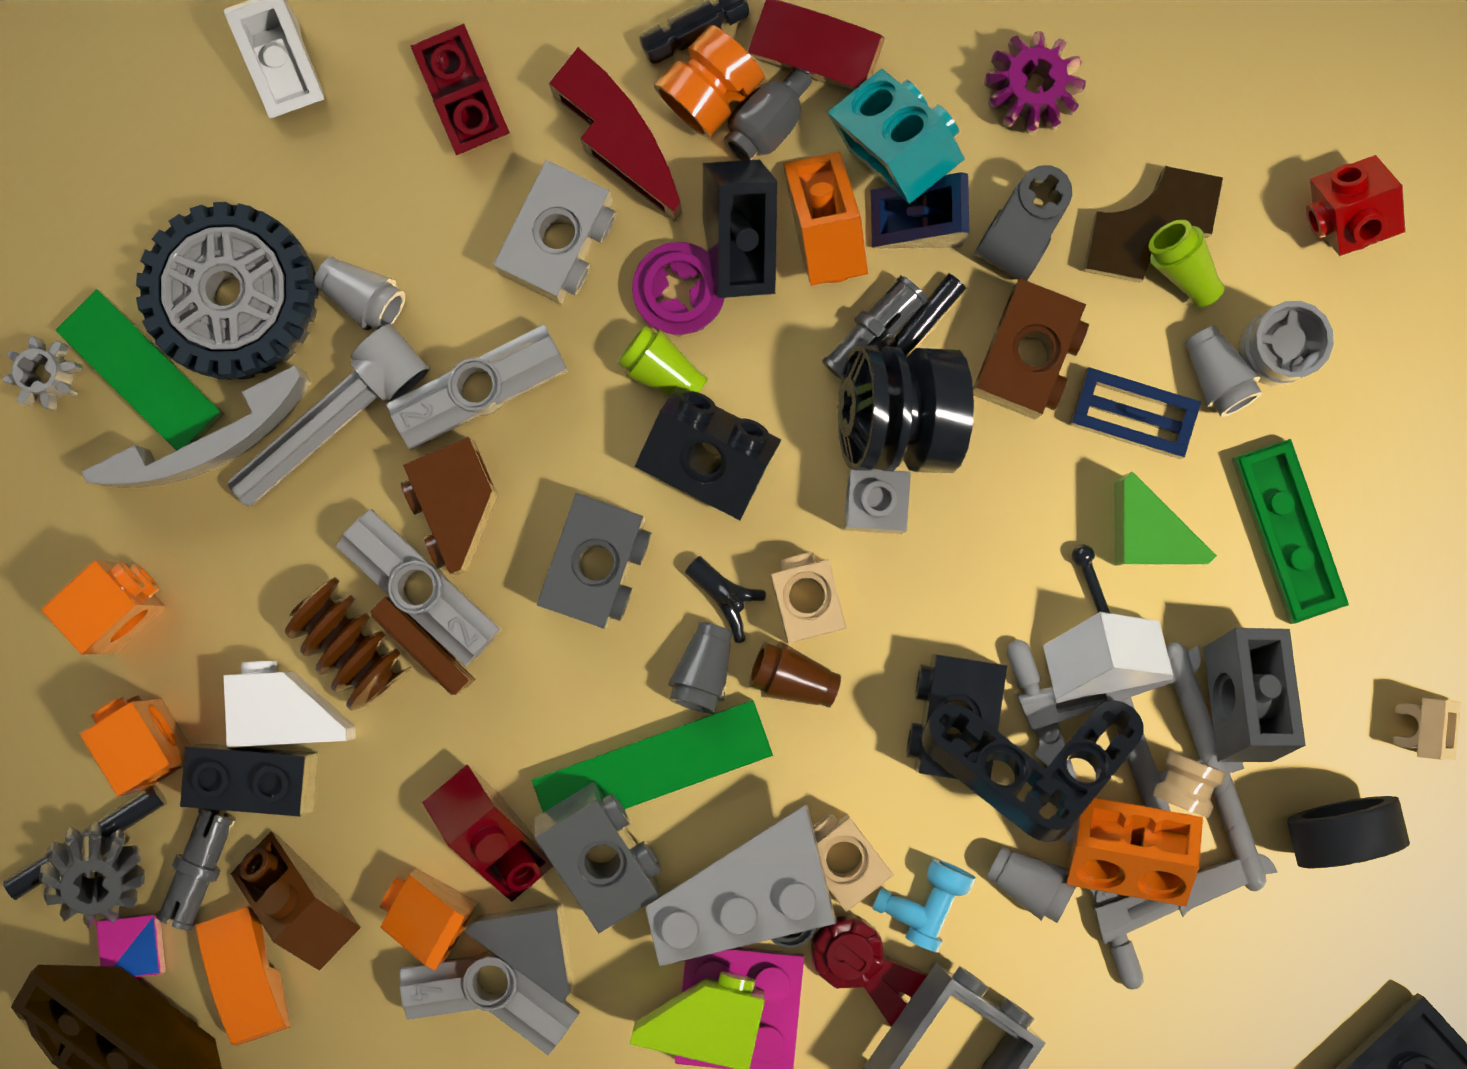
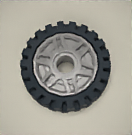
[136,202,319,380]

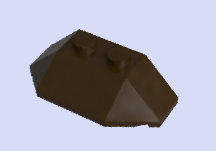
[11,964,222,1069]

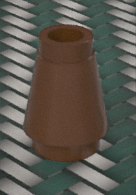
[749,641,841,708]

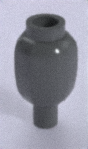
[723,69,813,160]

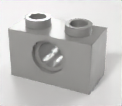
[493,160,617,304]

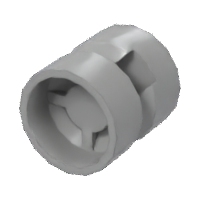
[1238,301,1334,386]

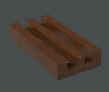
[370,597,476,695]

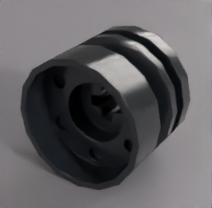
[838,345,974,473]

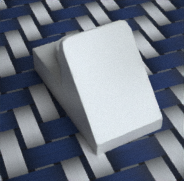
[224,0,325,119]

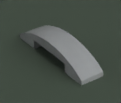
[82,365,311,488]

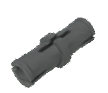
[822,275,928,380]
[156,808,236,931]

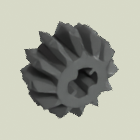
[39,821,145,928]

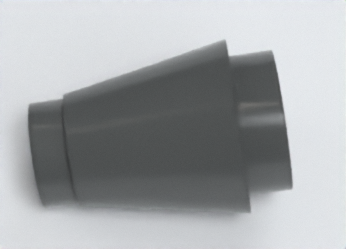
[668,622,732,714]

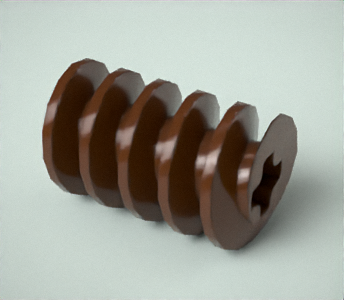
[285,577,411,711]

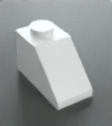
[223,661,356,747]

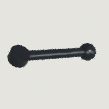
[1072,544,1110,613]

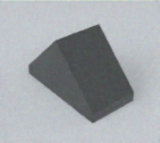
[466,903,574,1003]

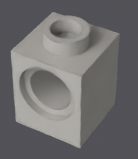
[844,469,911,534]

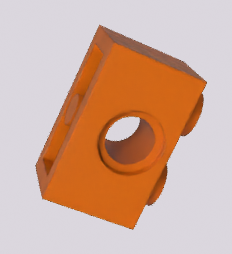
[40,560,166,655]
[79,695,191,797]

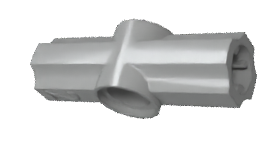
[386,324,568,450]
[336,509,502,667]

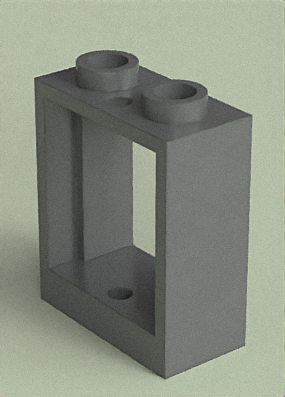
[862,963,1046,1069]

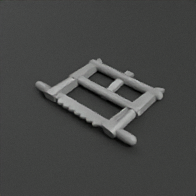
[1007,640,1278,990]

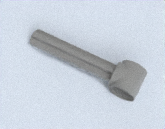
[228,323,430,507]

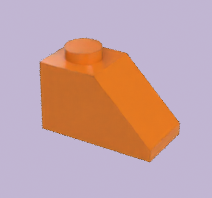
[783,152,868,286]
[379,869,479,971]

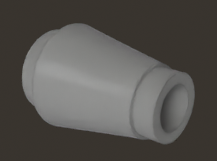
[314,257,405,330]
[1185,326,1262,417]
[986,847,1076,923]

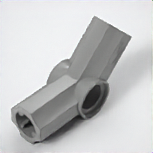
[399,950,580,1055]

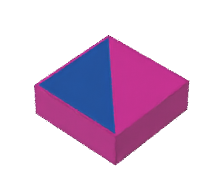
[96,913,166,977]

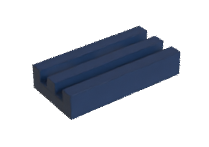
[1069,367,1201,459]

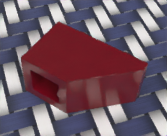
[422,764,554,902]

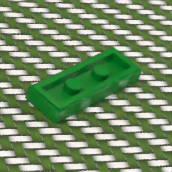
[55,289,225,451]
[1232,439,1349,624]

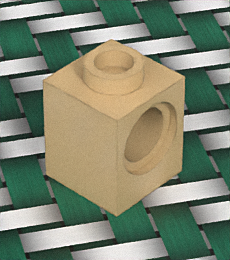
[770,552,847,643]
[813,813,894,912]

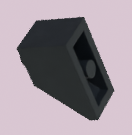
[703,159,777,298]

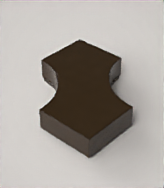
[1083,166,1223,283]

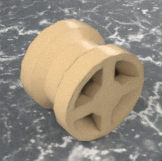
[1153,751,1227,818]

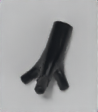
[685,556,766,643]

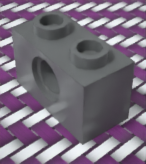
[537,493,652,629]
[1203,628,1306,762]
[534,781,662,934]

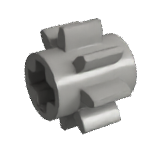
[3,336,83,411]

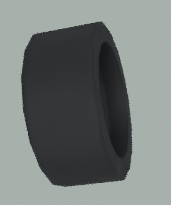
[1287,795,1410,869]

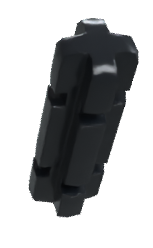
[639,0,749,64]

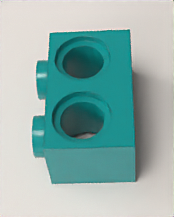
[827,69,965,204]

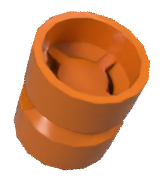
[654,25,765,138]

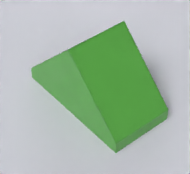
[1114,471,1217,566]

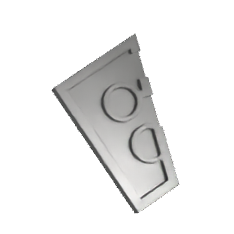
[645,804,837,966]

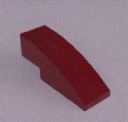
[549,47,682,222]

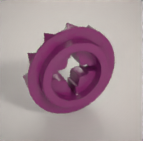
[632,242,725,336]

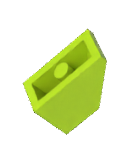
[630,972,765,1069]

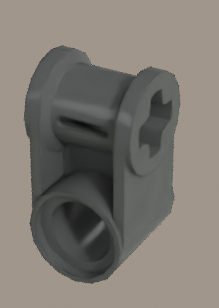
[974,165,1072,281]

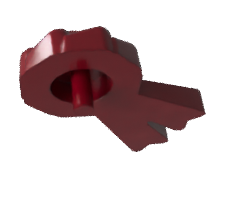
[811,915,928,1027]

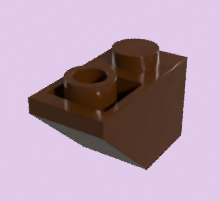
[401,437,498,576]
[230,831,361,971]

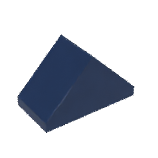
[871,172,970,249]

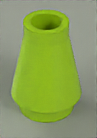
[1149,220,1225,307]
[618,325,708,396]

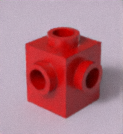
[1306,155,1406,256]

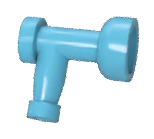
[872,858,976,952]

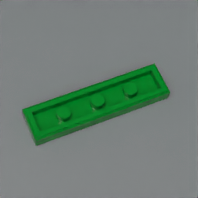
[531,700,773,812]

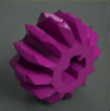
[984,31,1086,134]

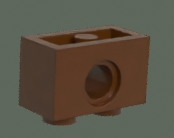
[973,278,1089,420]

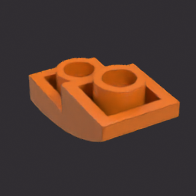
[195,906,290,1046]

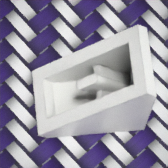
[1043,612,1173,703]

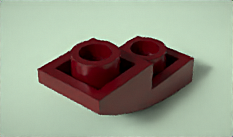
[748,0,885,90]
[410,24,510,156]

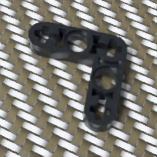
[922,700,1144,842]

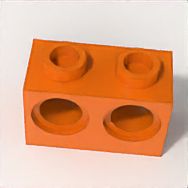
[1066,798,1203,907]

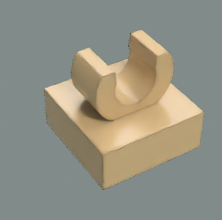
[1393,698,1461,760]

